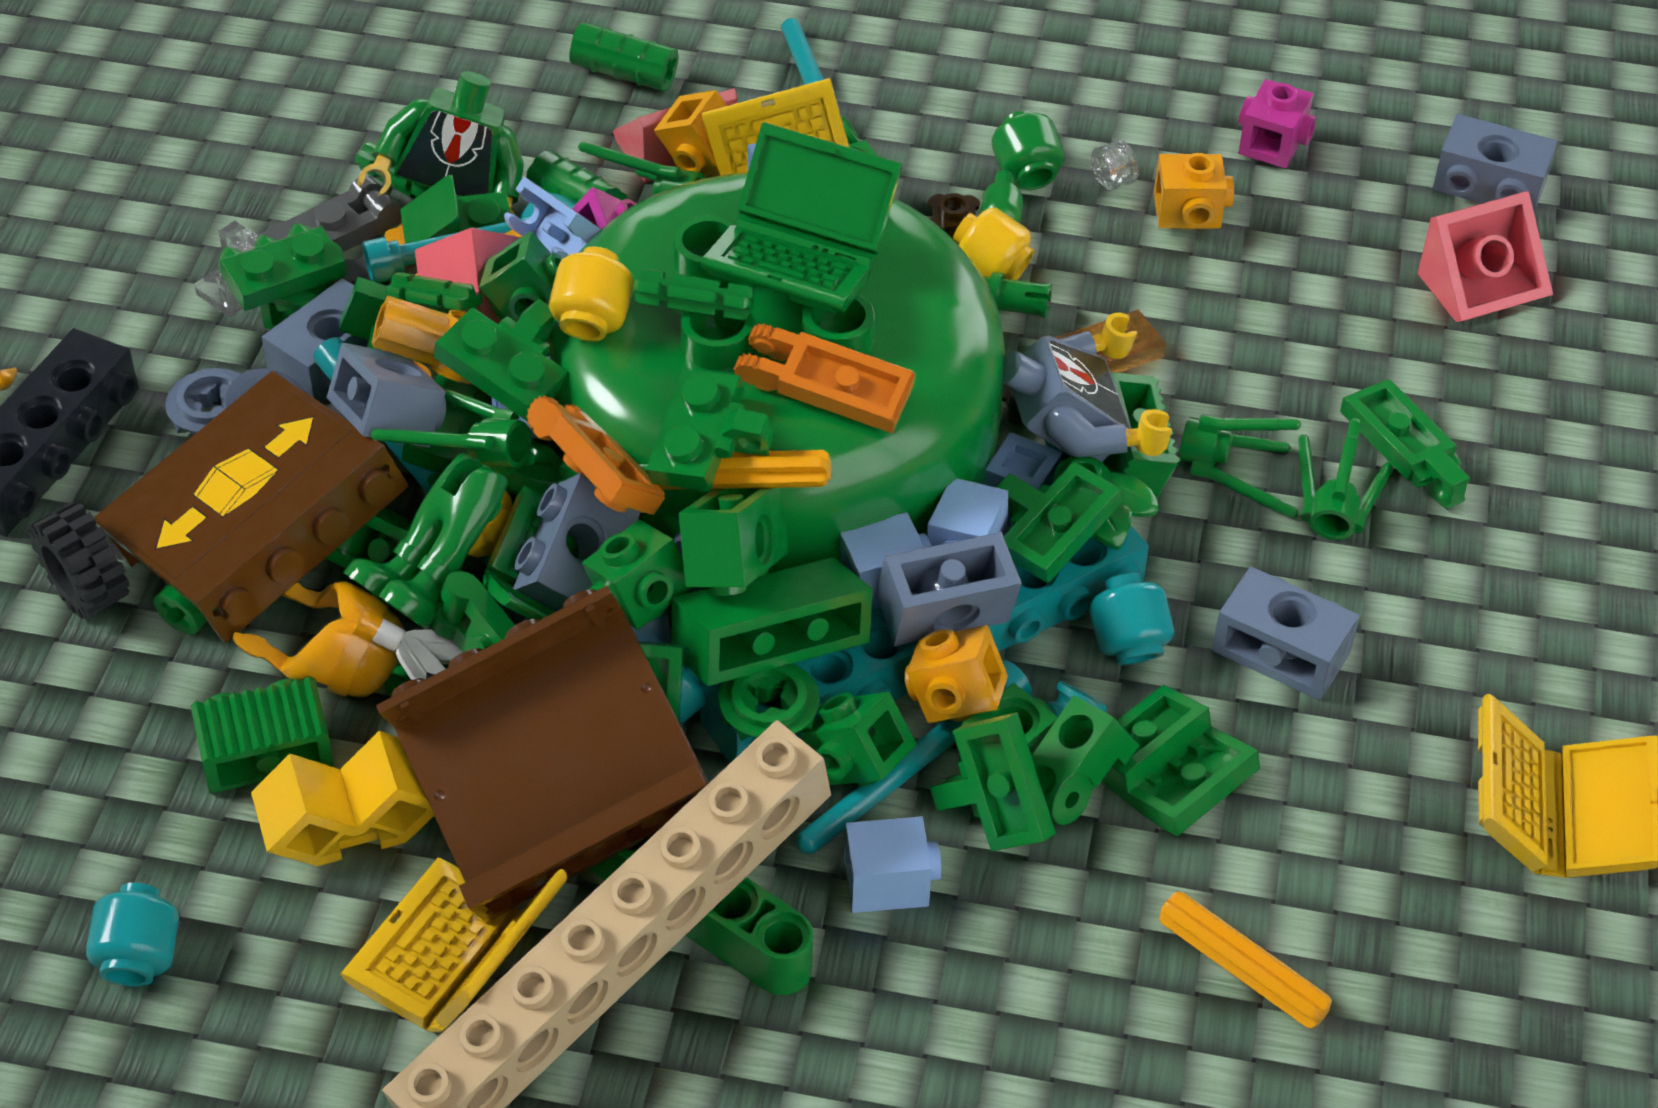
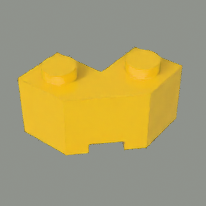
[251,730,435,866]

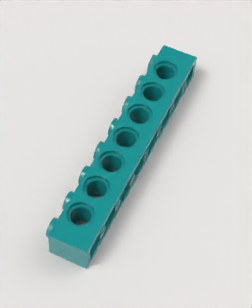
[700,524,1149,763]

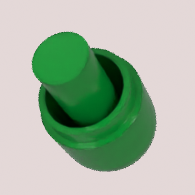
[980,170,1023,223]

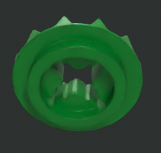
[719,664,820,741]

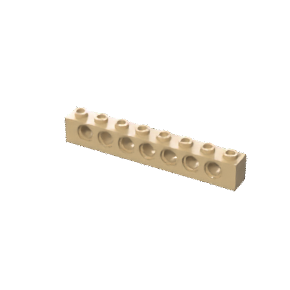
[382,720,831,1108]

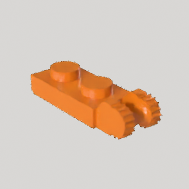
[733,323,916,434]
[526,396,665,515]

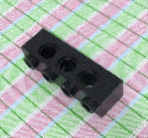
[0,328,139,537]

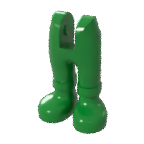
[344,453,508,630]

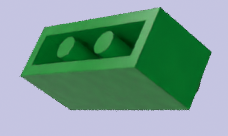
[671,557,873,686]

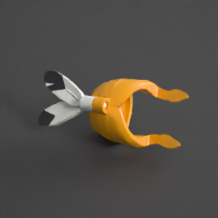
[233,582,462,698]

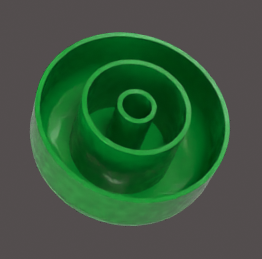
[545,172,1005,574]

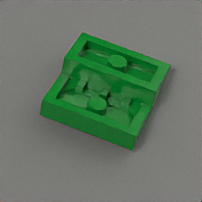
[1102,684,1260,837]

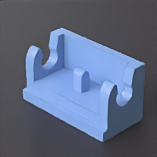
[504,177,601,258]

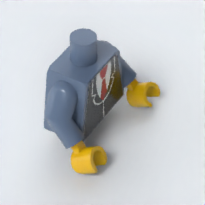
[1003,313,1172,462]

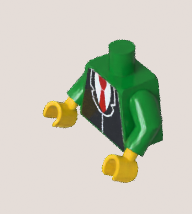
[357,71,524,214]

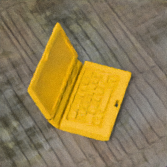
[702,78,850,176]
[1478,694,1658,878]
[340,857,567,1032]

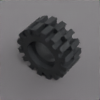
[28,502,130,619]

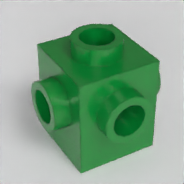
[479,231,563,322]
[582,519,693,630]
[801,692,917,786]

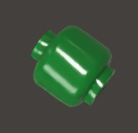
[991,111,1065,190]

